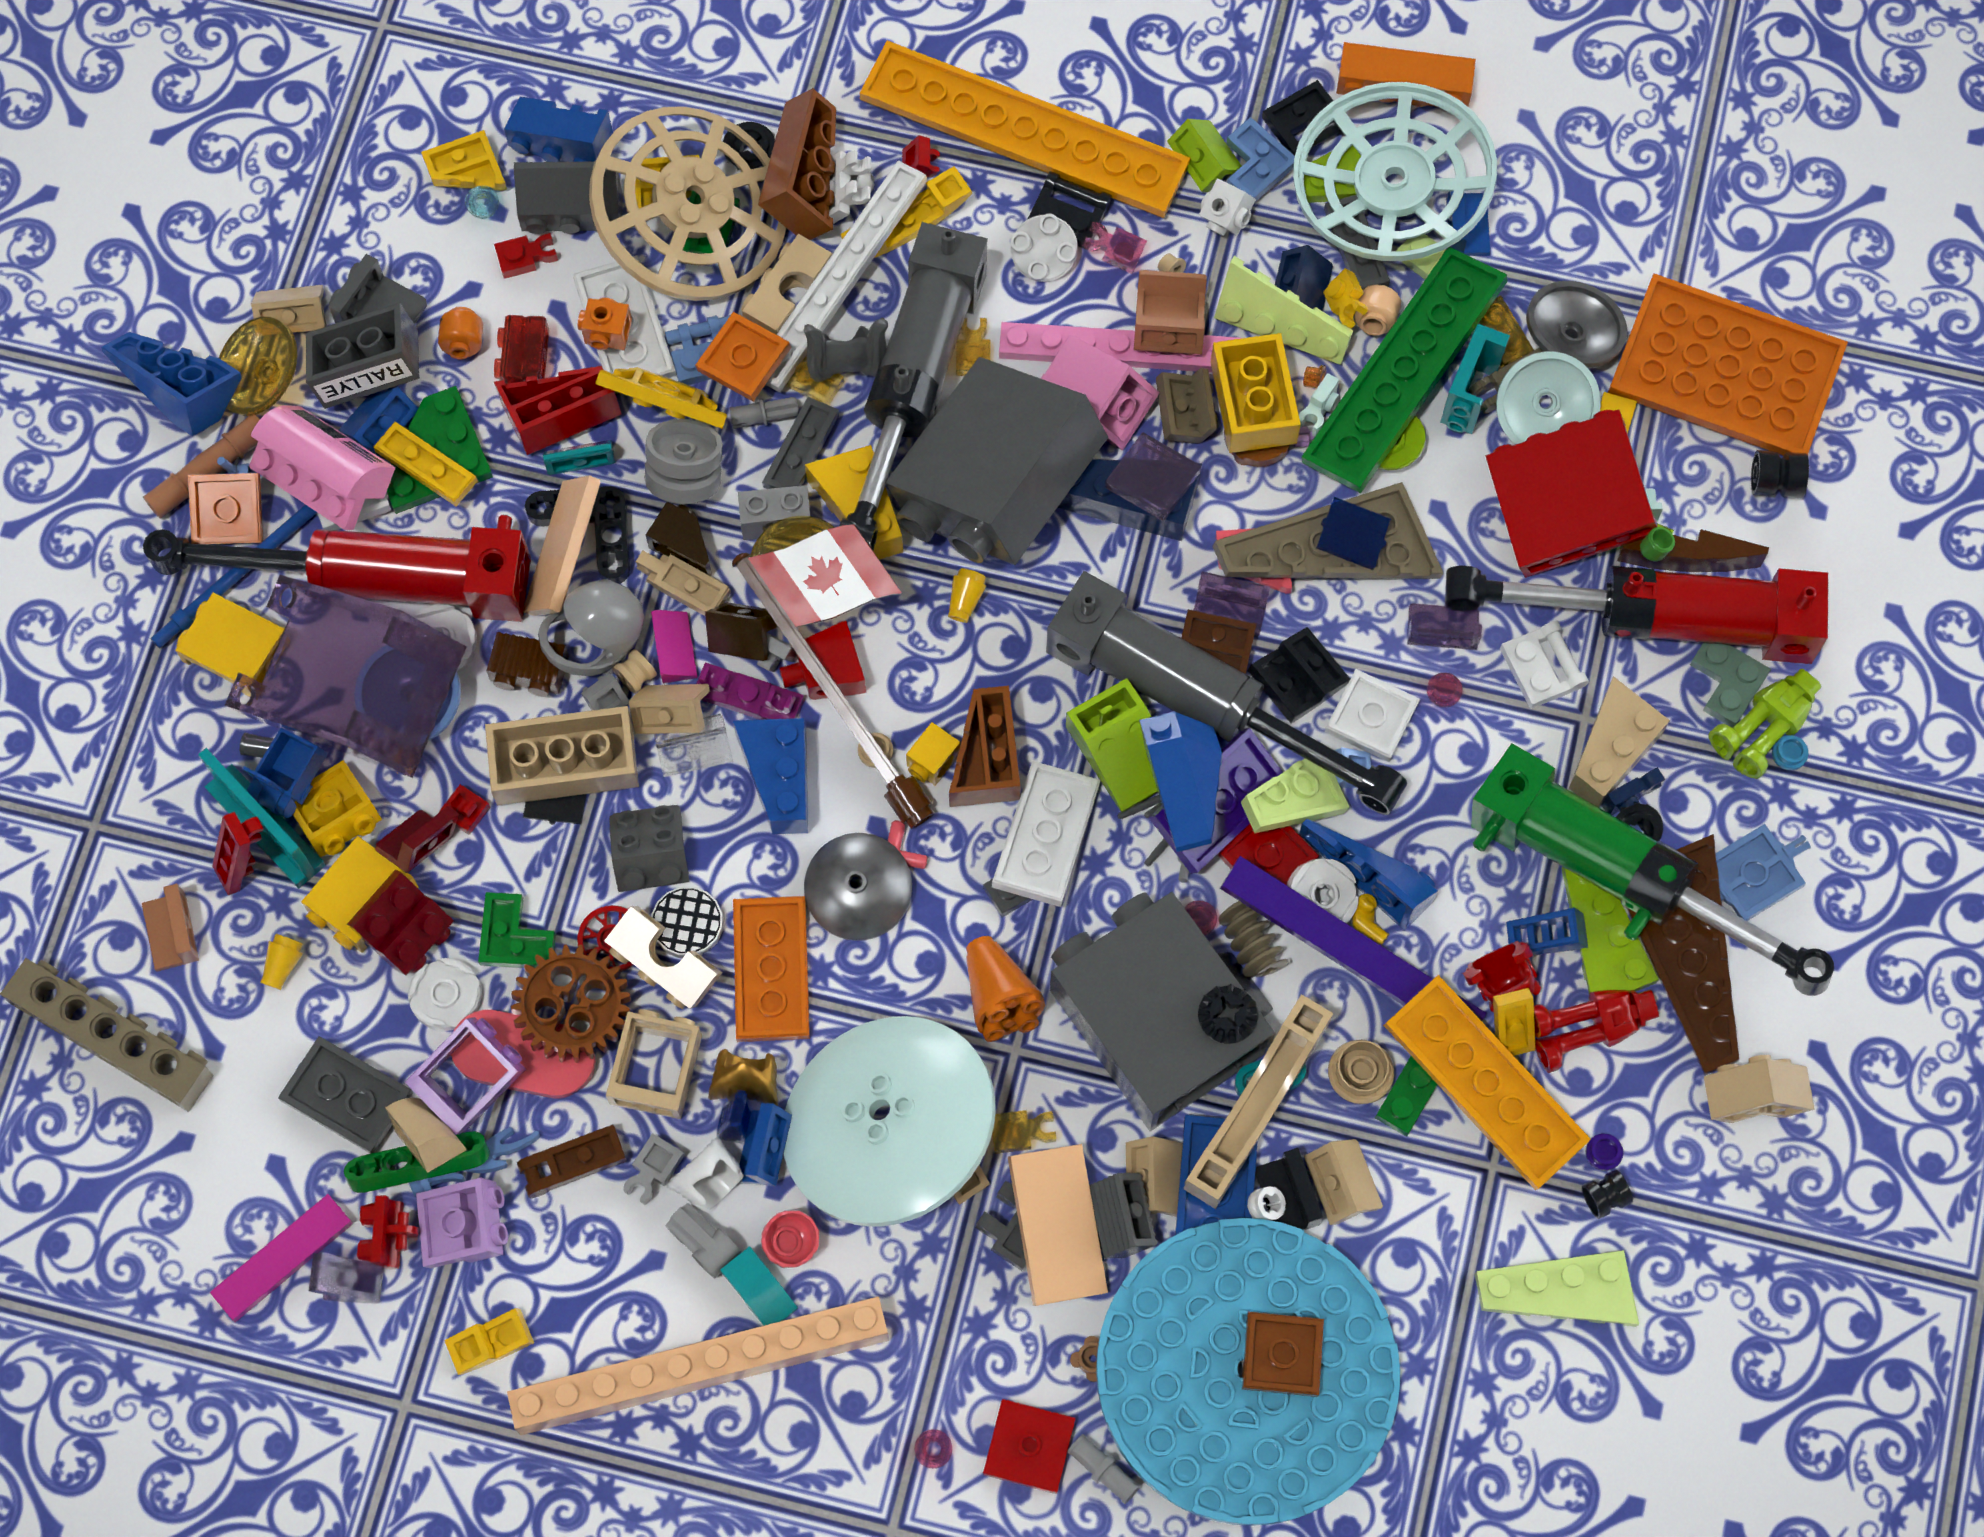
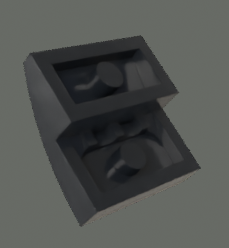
[1248,627,1350,724]

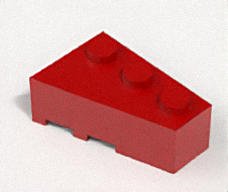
[494,366,621,455]

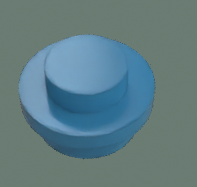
[1772,735,1809,770]

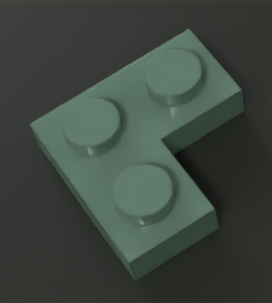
[1690,642,1771,727]

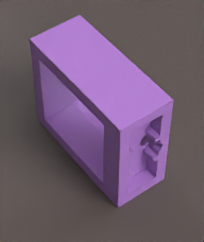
[405,1017,526,1135]

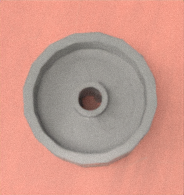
[644,419,723,504]

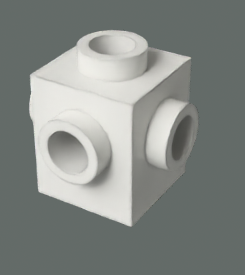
[1199,178,1256,236]

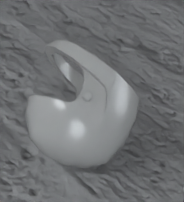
[538,579,644,676]

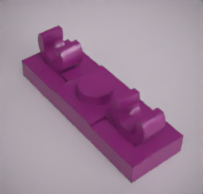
[696,662,805,720]

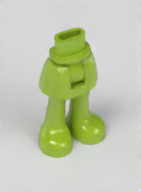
[1708,669,1822,779]

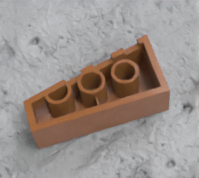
[758,88,836,240]

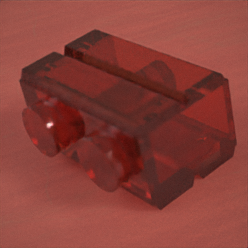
[494,315,550,384]

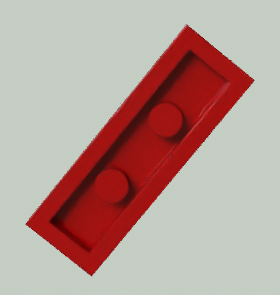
[212,812,264,895]

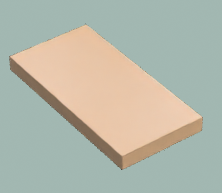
[523,475,601,616]
[1008,1144,1108,1306]

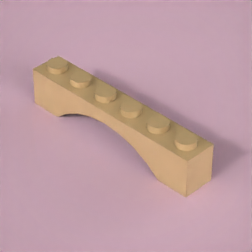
[1184,994,1333,1209]

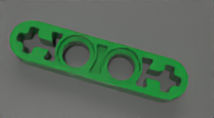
[343,1131,490,1193]

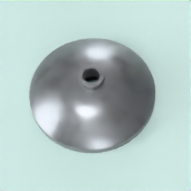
[1526,281,1627,368]
[804,833,912,941]

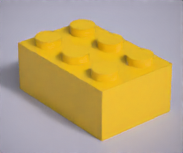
[1210,333,1301,453]

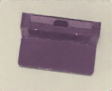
[1193,571,1270,637]
[1407,603,1482,650]

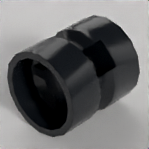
[1751,450,1809,498]

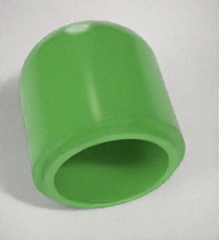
[1640,527,1675,562]

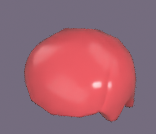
[761,1210,819,1268]

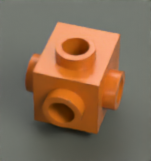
[577,298,632,350]

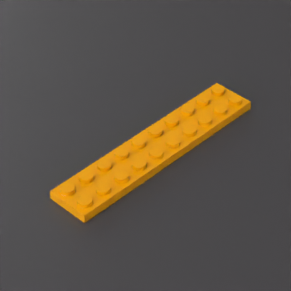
[859,40,1191,218]

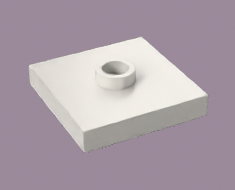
[1325,669,1420,762]

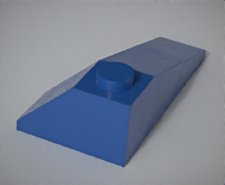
[101,332,242,437]
[1139,711,1223,852]
[1299,819,1438,931]

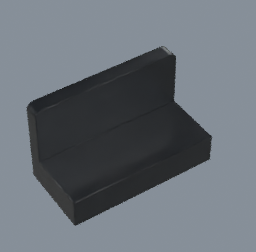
[1255,1148,1323,1230]

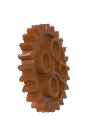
[511,944,631,1063]

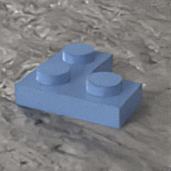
[1226,117,1295,202]

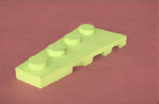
[1214,256,1353,365]
[1475,1250,1639,1327]

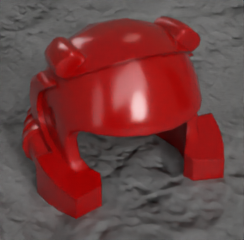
[1462,941,1541,1012]

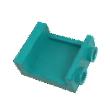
[1440,323,1510,434]

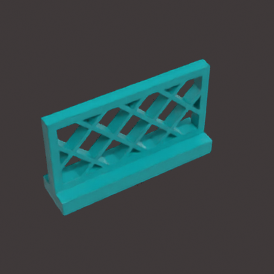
[198,748,326,889]

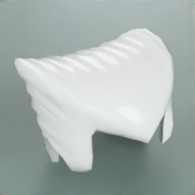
[667,1137,744,1212]

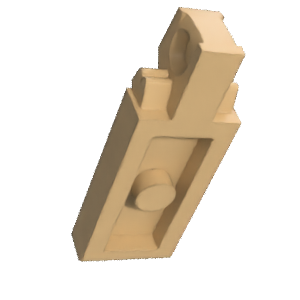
[635,550,731,617]

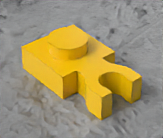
[1323,268,1368,329]

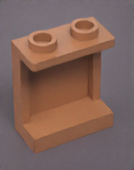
[1134,270,1207,355]

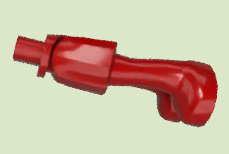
[1534,990,1659,1073]

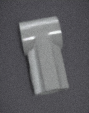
[665,1203,742,1279]

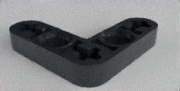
[525,486,630,584]

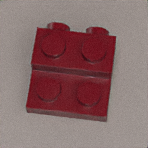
[347,869,454,976]

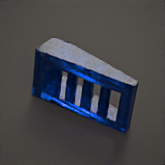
[716,1090,752,1144]

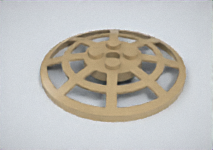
[589,107,786,301]

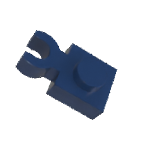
[1601,767,1665,815]

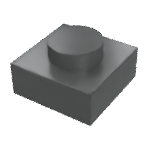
[983,879,1033,918]

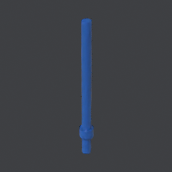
[150,504,317,649]

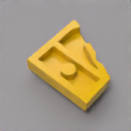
[421,130,507,191]

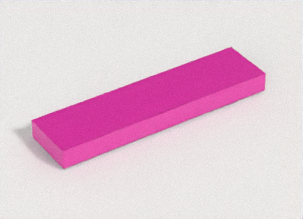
[210,1194,353,1322]

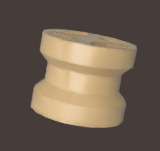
[612,649,657,694]

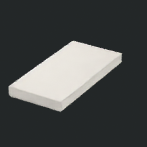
[573,255,676,394]
[992,761,1101,907]

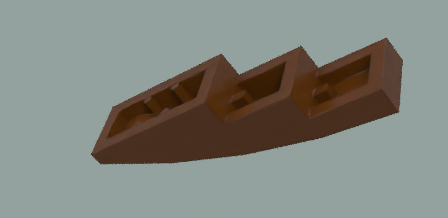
[1617,529,1769,572]

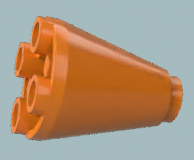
[966,936,1045,1042]

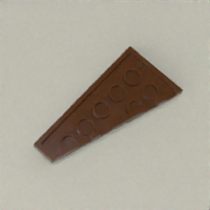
[1626,834,1739,1076]

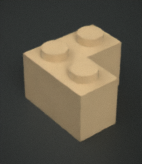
[1704,1055,1815,1123]

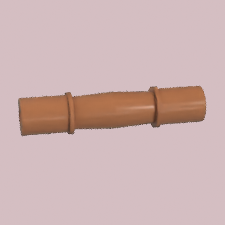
[143,413,260,519]

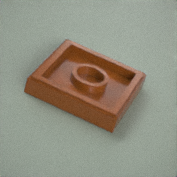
[1242,1311,1324,1397]

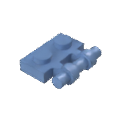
[665,315,731,385]

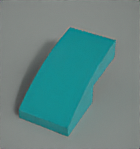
[720,1246,798,1326]

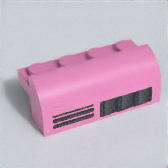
[249,405,396,530]

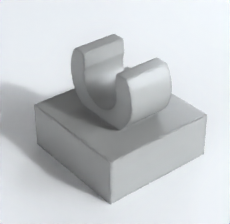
[757,633,796,672]
[581,672,629,711]

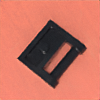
[1262,80,1344,156]
[1027,171,1112,250]

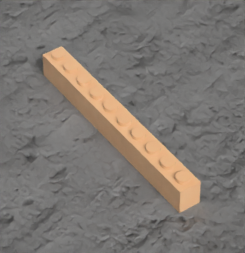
[507,1296,889,1435]

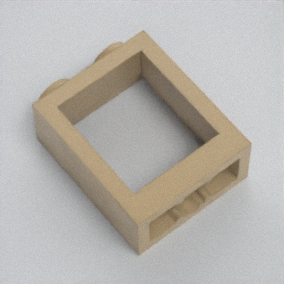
[606,1009,702,1119]

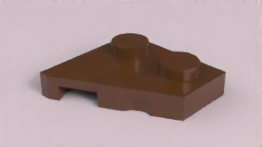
[1181,609,1257,674]

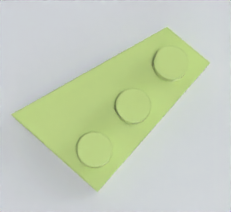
[1241,758,1349,833]

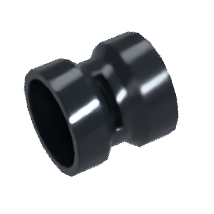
[1582,1170,1633,1219]

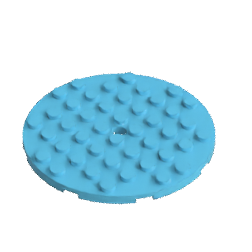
[1096,1218,1400,1526]

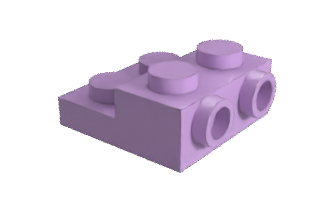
[416,1178,508,1269]

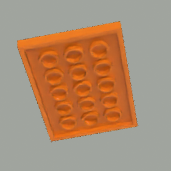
[1608,273,1848,456]

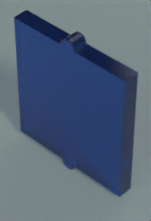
[1316,497,1391,570]

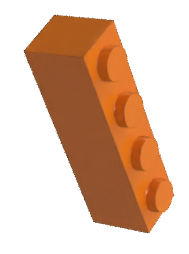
[1336,42,1476,107]

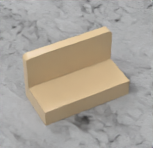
[251,285,326,337]
[629,684,710,734]
[1125,1136,1182,1217]
[1304,1139,1383,1225]

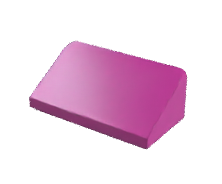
[651,610,698,684]

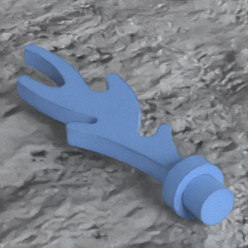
[409,1127,540,1196]

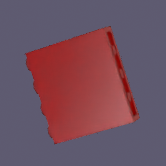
[1485,409,1658,578]

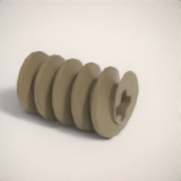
[1218,901,1289,978]

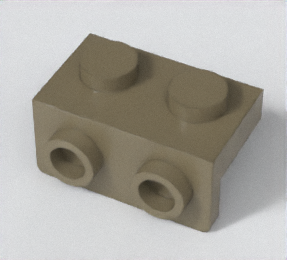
[1156,368,1217,444]

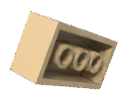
[485,706,639,805]

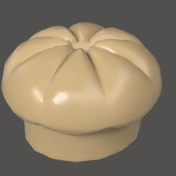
[1328,1040,1394,1104]

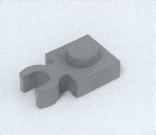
[623,1133,685,1205]

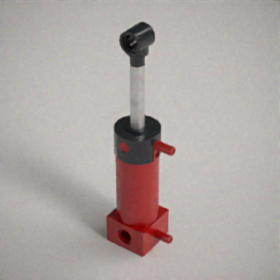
[1445,565,1829,664]

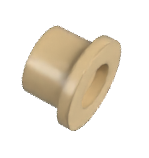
[1158,253,1186,273]

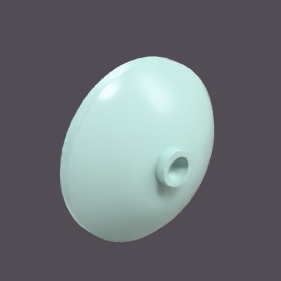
[1496,351,1601,444]

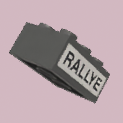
[306,303,420,409]

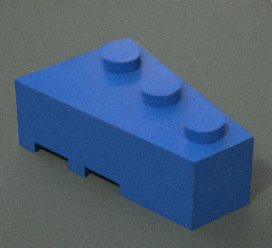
[504,96,613,162]
[733,718,808,835]

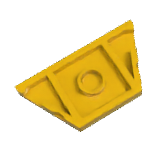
[595,367,727,429]

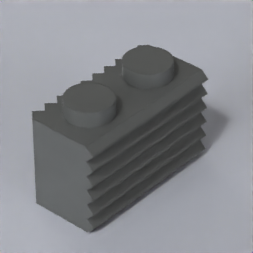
[1089,1173,1158,1259]

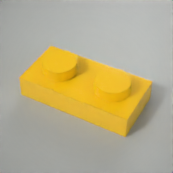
[1493,988,1535,1056]

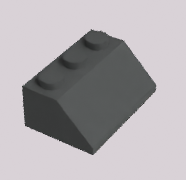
[514,161,623,234]

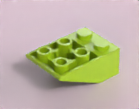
[1066,678,1158,813]

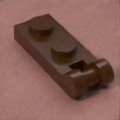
[517,1124,627,1198]

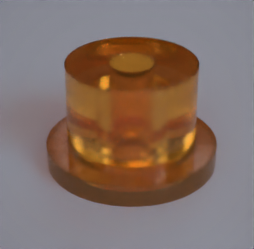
[1303,365,1326,389]

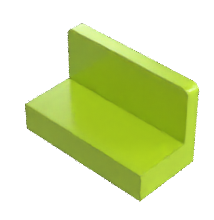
[1167,118,1242,192]

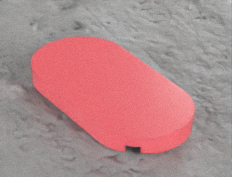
[451,1010,596,1099]

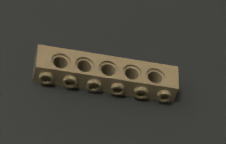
[0,958,214,1112]

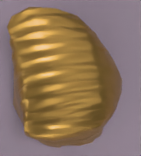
[708,1048,778,1106]

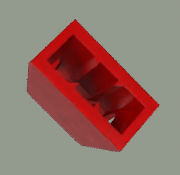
[779,620,867,700]

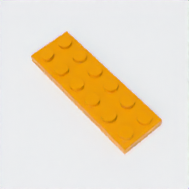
[1383,975,1591,1190]

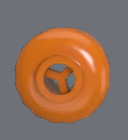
[438,307,484,359]

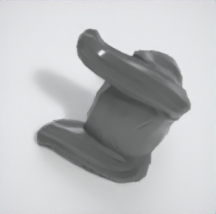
[803,317,889,382]

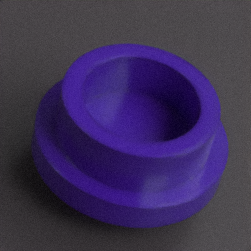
[1585,1133,1623,1171]

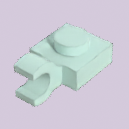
[1299,373,1340,437]

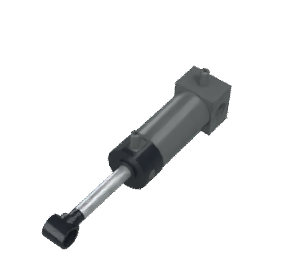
[839,222,988,551]

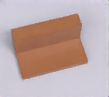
[142,884,199,972]

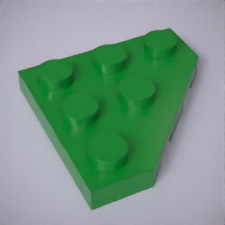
[387,386,493,514]

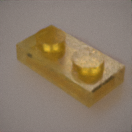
[1479,295,1534,368]

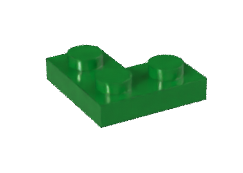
[478,892,556,968]

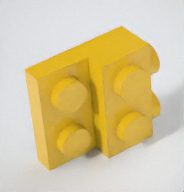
[293,760,382,858]

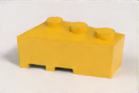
[805,445,903,560]

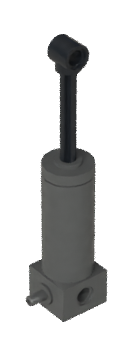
[1046,571,1407,815]

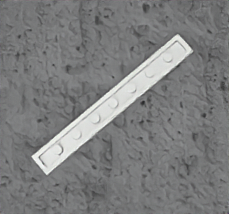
[766,161,927,393]

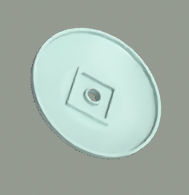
[784,1016,996,1227]

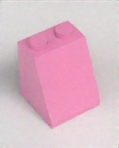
[1041,334,1160,450]

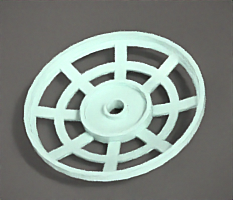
[1293,82,1497,261]

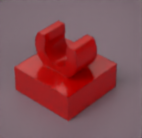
[902,135,940,177]
[439,784,490,835]

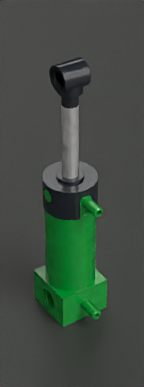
[1471,743,1834,996]

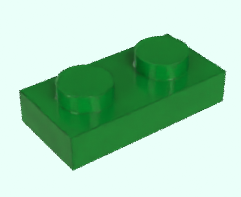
[1375,1056,1437,1137]

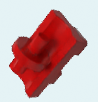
[357,1195,419,1270]

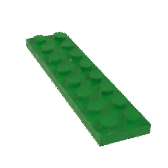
[1301,247,1508,493]

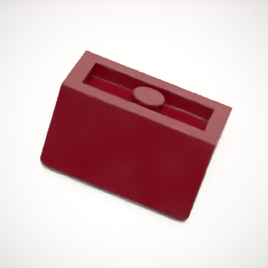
[375,806,459,873]

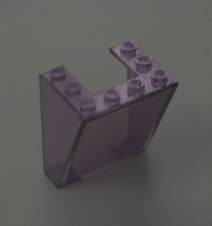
[225,575,467,778]

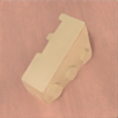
[1569,676,1670,807]

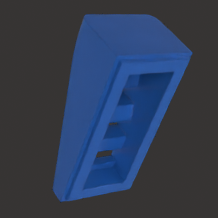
[1506,907,1588,955]

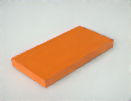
[733,896,810,1042]

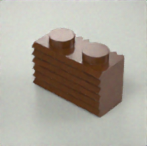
[486,632,569,697]

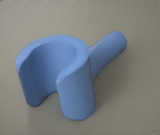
[217,457,251,474]

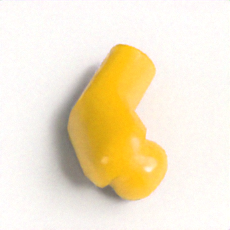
[1352,894,1389,945]

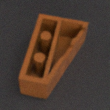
[949,685,1020,807]

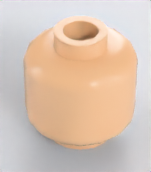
[1354,284,1401,336]

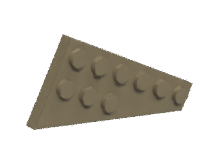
[1212,482,1444,579]

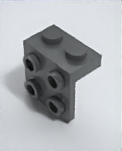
[328,254,427,324]
[609,805,690,892]

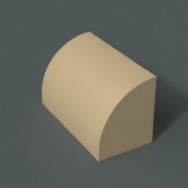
[385,1098,466,1173]

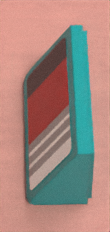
[543,440,616,475]

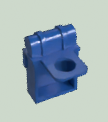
[242,727,328,818]

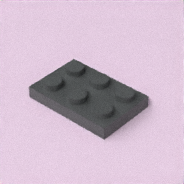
[278,1036,413,1154]

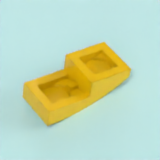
[444,1308,534,1375]

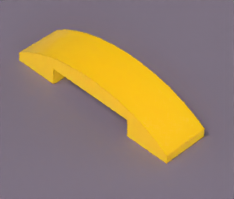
[840,166,972,258]

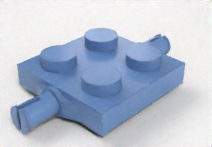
[1716,824,1811,921]

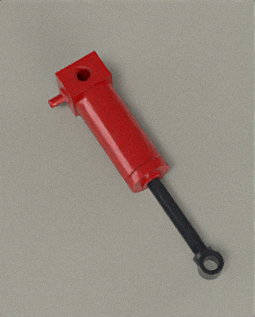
[143,515,531,622]

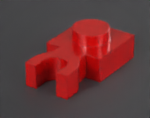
[494,233,558,279]

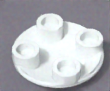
[1011,214,1078,282]

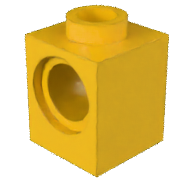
[906,722,960,786]

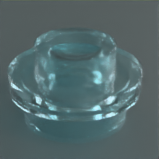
[465,186,499,219]

